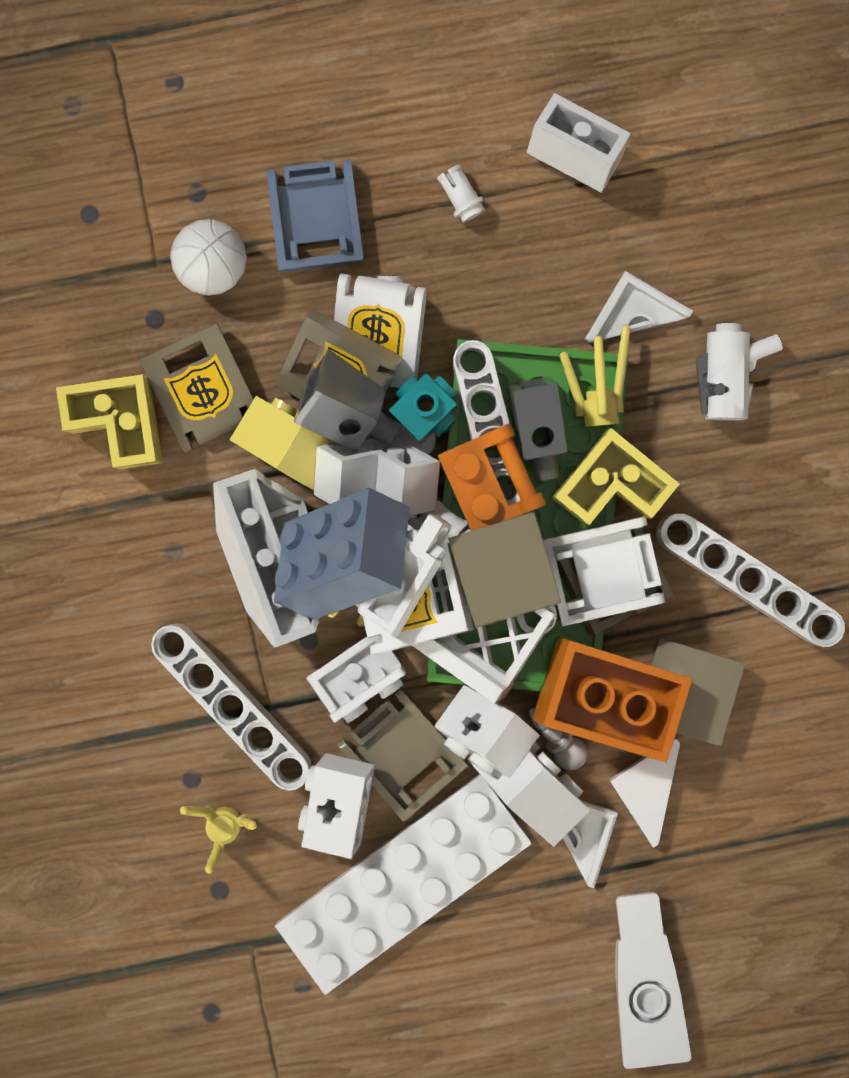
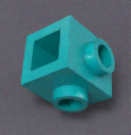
[389,373,458,445]

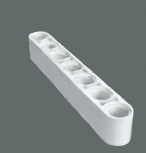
[453,340,557,634]

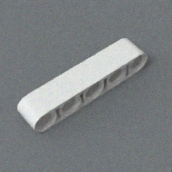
[656,514,845,647]
[151,623,311,791]

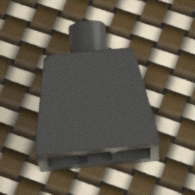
[294,349,400,450]
[507,376,567,481]

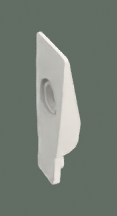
[615,892,691,1069]

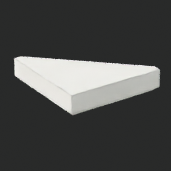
[584,271,693,344]
[609,737,680,848]
[563,800,618,888]

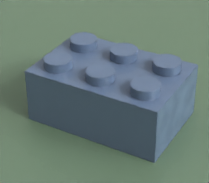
[274,488,410,619]

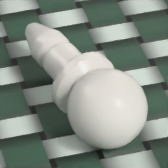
[529,708,588,771]

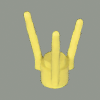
[560,325,630,427]
[180,806,257,874]

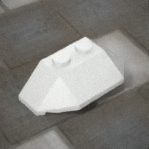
[213,469,319,648]

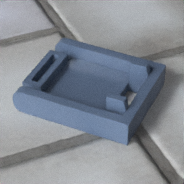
[266,159,364,273]

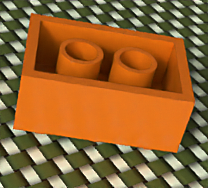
[532,637,692,763]

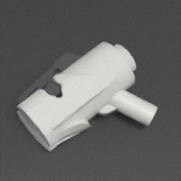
[695,323,783,420]

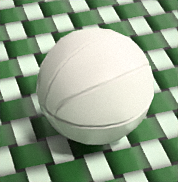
[170,219,247,296]

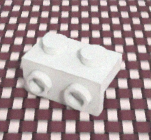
[307,635,406,723]

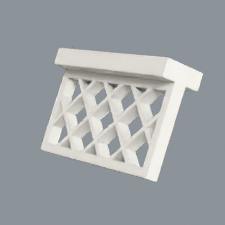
[356,517,557,704]

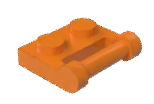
[438,423,546,531]

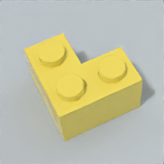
[56,374,163,469]
[230,396,335,490]
[551,428,680,525]

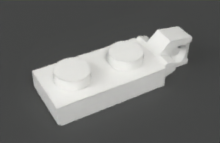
[358,514,453,636]

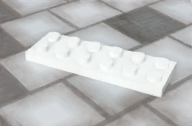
[275,773,532,995]

